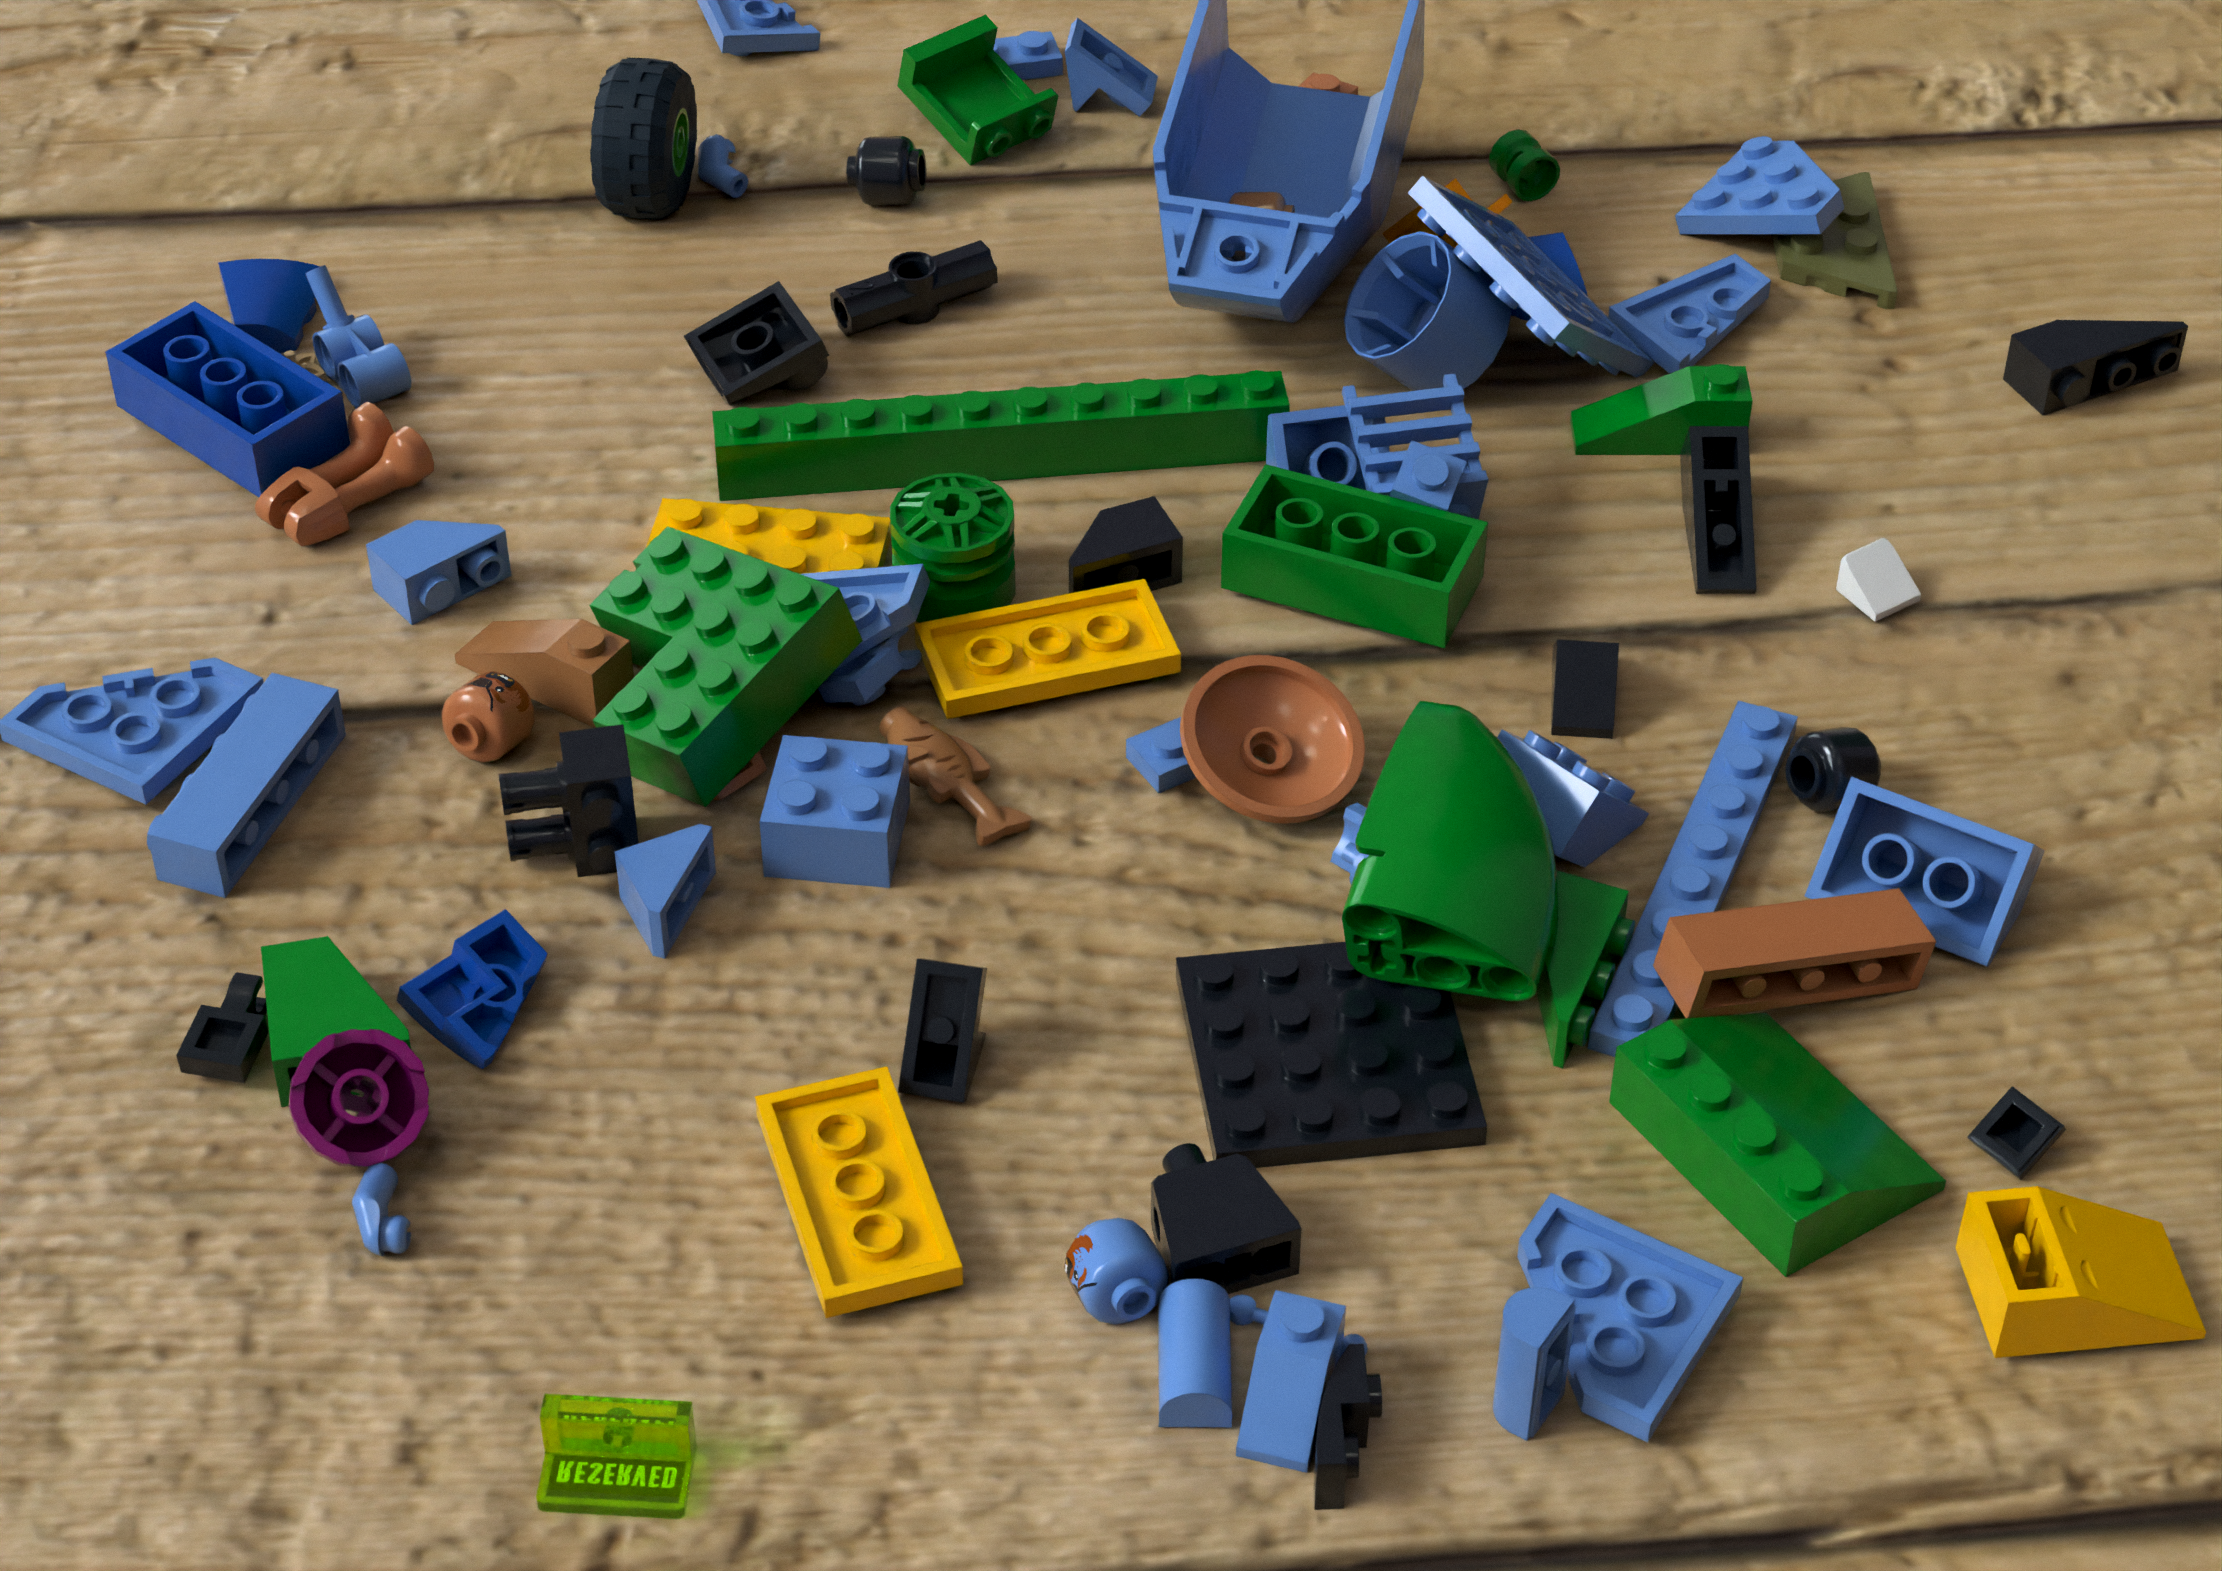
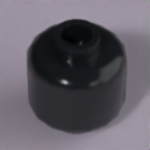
[846,136,927,206]
[1785,727,1881,812]

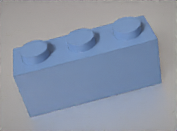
[1805,777,2045,967]

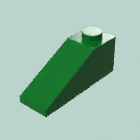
[1570,364,1753,455]

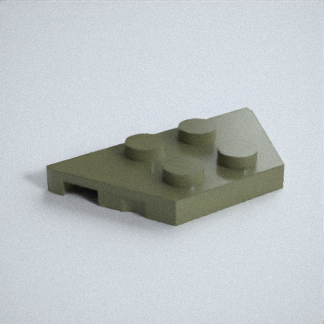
[1771,172,1898,309]

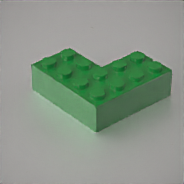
[589,526,863,807]

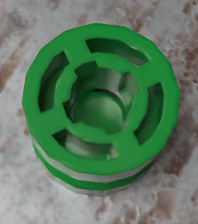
[1489,129,1560,201]

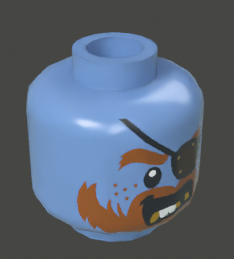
[1064,1218,1169,1325]

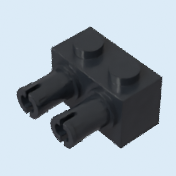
[499,724,639,877]

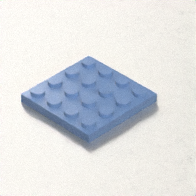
[1408,176,1654,378]

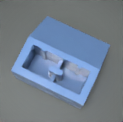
[1497,729,1649,867]

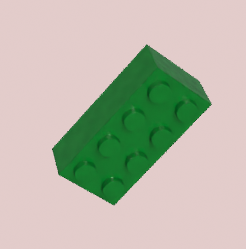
[1221,464,1488,648]

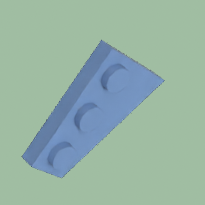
[697,0,821,56]
[1608,254,1771,374]

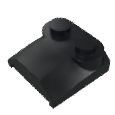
[684,281,829,404]

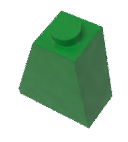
[261,936,412,1107]

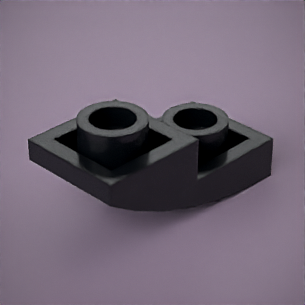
[1313,1344,1382,1510]

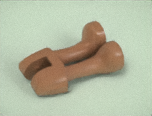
[255,401,434,547]

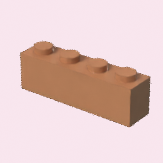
[1653,888,1936,1018]

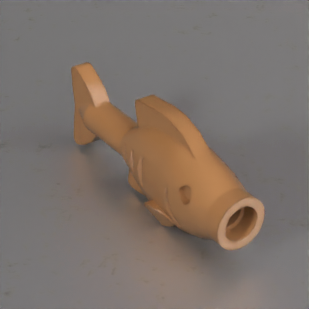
[879,706,1032,846]

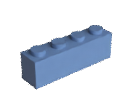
[147,673,346,898]

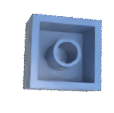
[759,735,910,888]

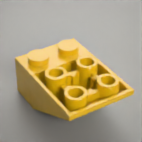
[1955,1186,2206,1358]

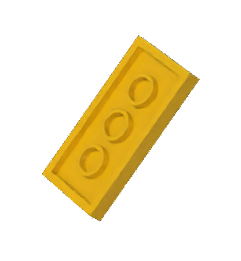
[646,498,891,574]
[914,579,1181,719]
[755,1066,963,1318]

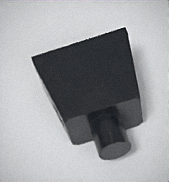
[1151,1143,1302,1294]

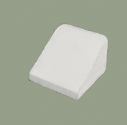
[1836,538,1921,622]

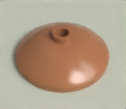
[1180,655,1365,824]

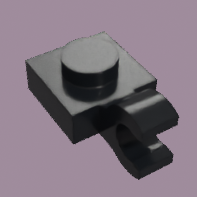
[176,972,269,1083]

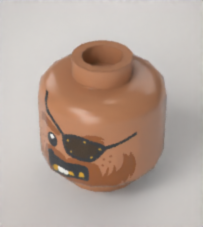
[441,671,535,763]

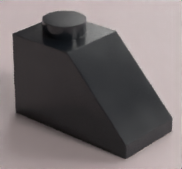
[1069,496,1183,593]

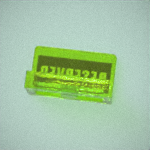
[536,1394,697,1519]

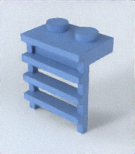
[1342,373,1488,519]

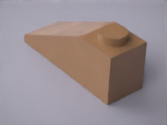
[455,619,634,728]

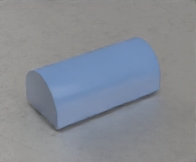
[1158,1279,1232,1428]
[1493,1287,1576,1441]

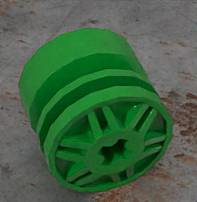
[890,473,1016,623]

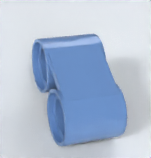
[305,265,411,408]

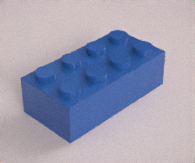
[105,301,350,497]

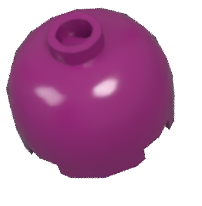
[288,1029,429,1168]

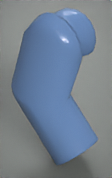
[698,134,748,198]
[352,1163,411,1256]

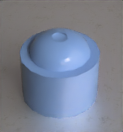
[1344,231,1511,391]

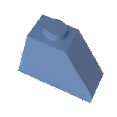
[1236,1290,1346,1473]

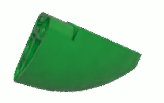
[1342,701,1558,1001]

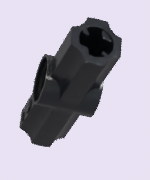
[830,240,998,336]

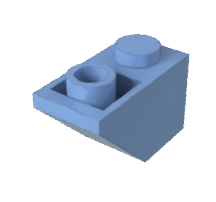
[366,520,511,625]

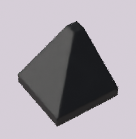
[1967,1086,2066,1180]

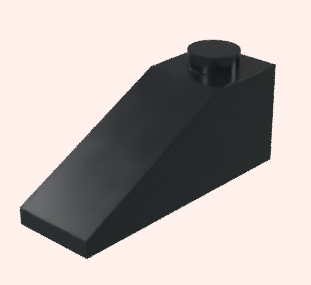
[1680,426,1757,594]

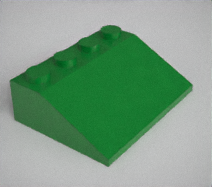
[1609,1012,1946,1277]

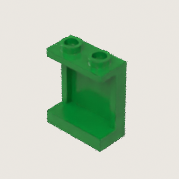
[897,14,1059,166]

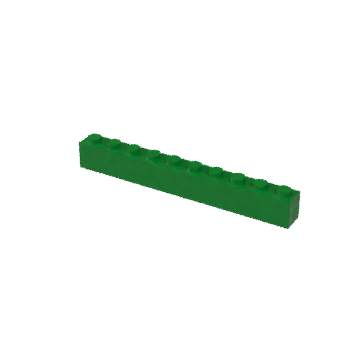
[712,370,1290,501]

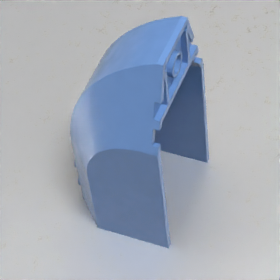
[1153,0,1425,323]

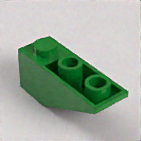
[1536,870,1635,1069]

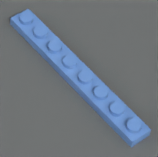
[1588,701,1798,1057]

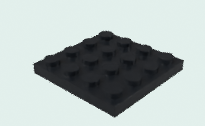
[1176,942,1487,1168]

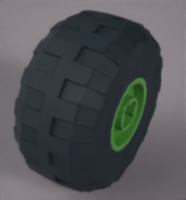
[590,58,697,219]

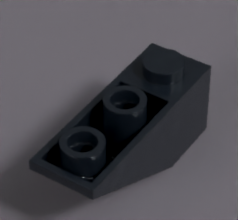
[2003,320,2188,416]

